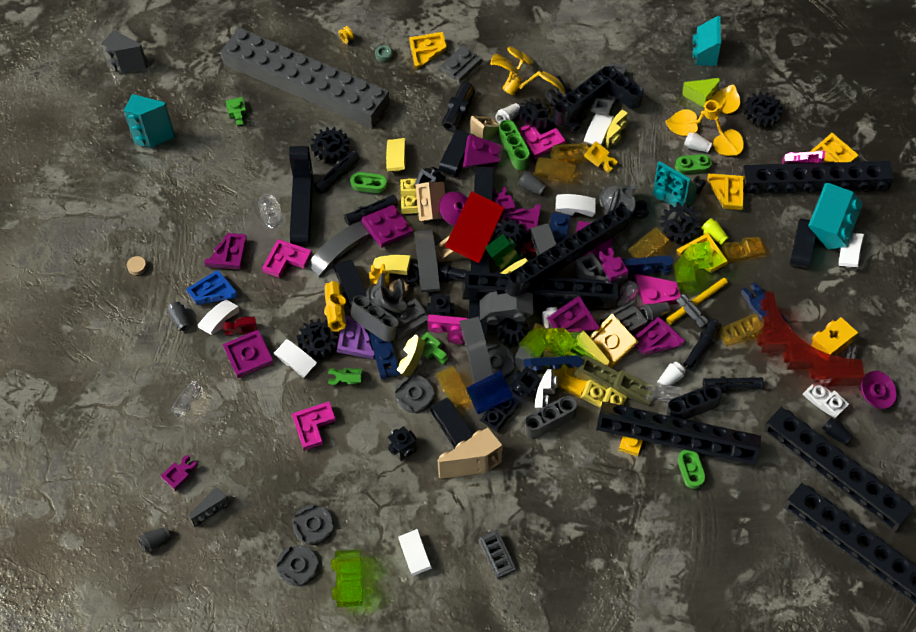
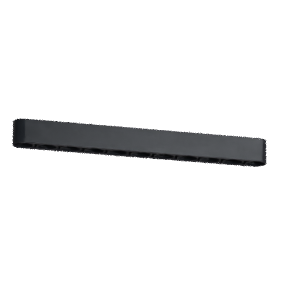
[468,166,493,342]

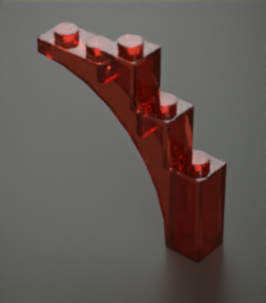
[757,291,864,387]

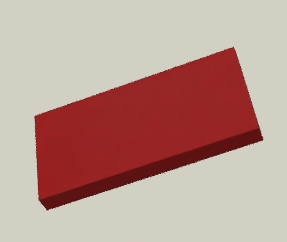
[444,191,504,263]

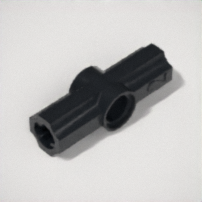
[442,82,475,132]

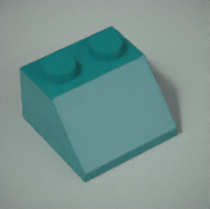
[692,16,721,66]

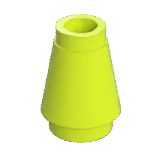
[701,218,729,245]

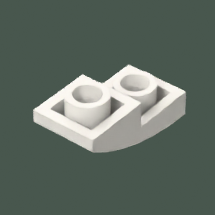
[584,113,614,146]
[555,194,596,217]
[839,233,864,267]
[198,300,239,335]
[274,339,317,378]
[535,369,558,410]
[803,379,849,418]
[398,529,432,576]

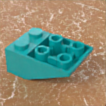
[652,161,697,212]

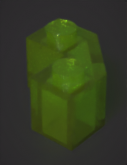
[674,241,714,291]
[519,328,578,358]
[331,549,363,608]

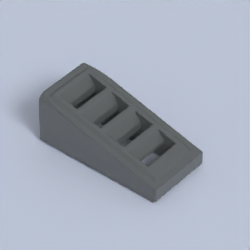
[188,487,230,527]
[479,530,516,579]

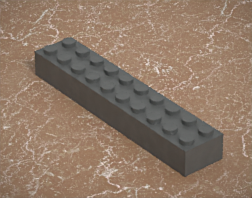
[220,28,390,129]

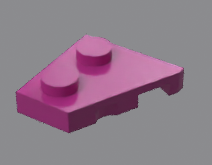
[782,151,825,164]
[634,274,681,306]

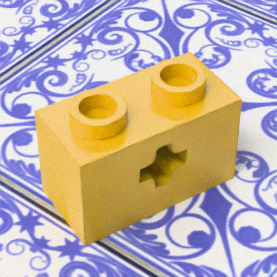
[810,317,858,363]

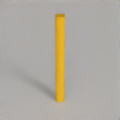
[666,278,728,325]

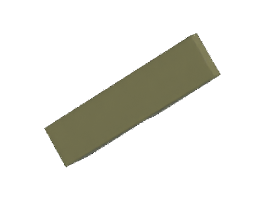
[573,354,656,406]

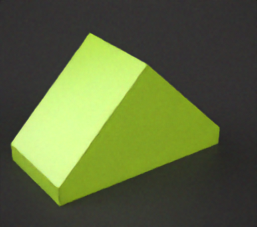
[682,78,720,107]

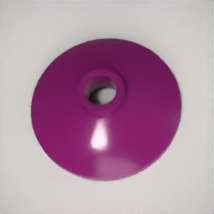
[439,192,467,226]
[861,371,896,409]

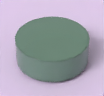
[375,45,393,62]

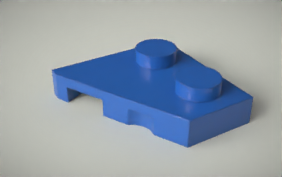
[186,270,238,305]

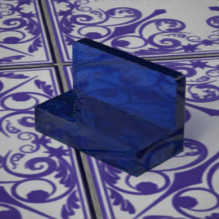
[465,371,513,414]

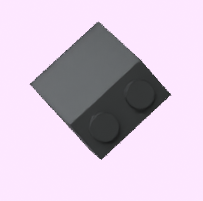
[101,30,148,73]

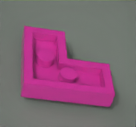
[518,124,565,159]
[262,239,312,278]
[427,315,467,344]
[292,401,336,451]

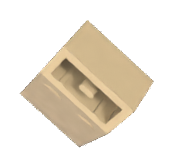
[438,427,502,479]

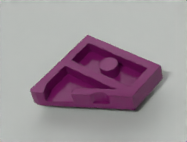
[500,204,541,237]

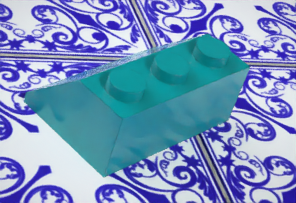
[123,94,175,147]
[808,183,863,250]

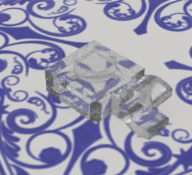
[645,384,681,403]

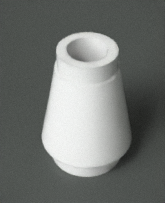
[496,103,520,124]
[684,132,712,153]
[657,361,686,390]

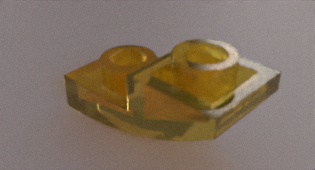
[534,158,576,184]
[628,227,669,258]
[721,237,766,262]
[435,366,471,408]

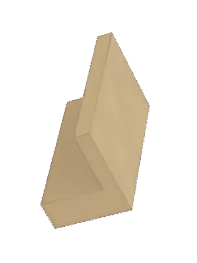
[416,182,445,221]

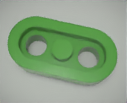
[675,154,712,175]
[350,172,387,193]
[678,450,705,489]

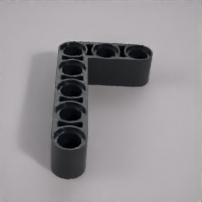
[552,66,644,126]
[289,146,313,245]

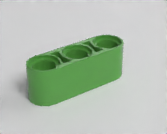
[499,120,530,170]

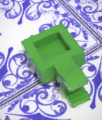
[226,97,247,126]
[422,332,449,365]
[328,368,363,385]

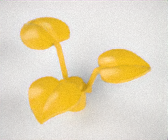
[491,46,565,95]
[666,85,743,156]

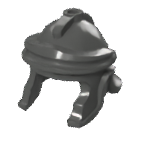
[599,180,637,223]
[366,273,407,313]

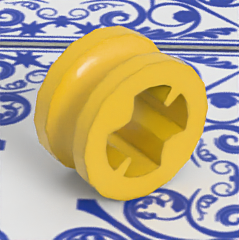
[338,26,354,44]

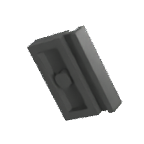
[440,46,482,83]
[390,298,428,340]
[600,301,648,334]

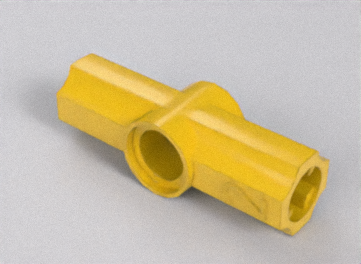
[324,281,346,332]

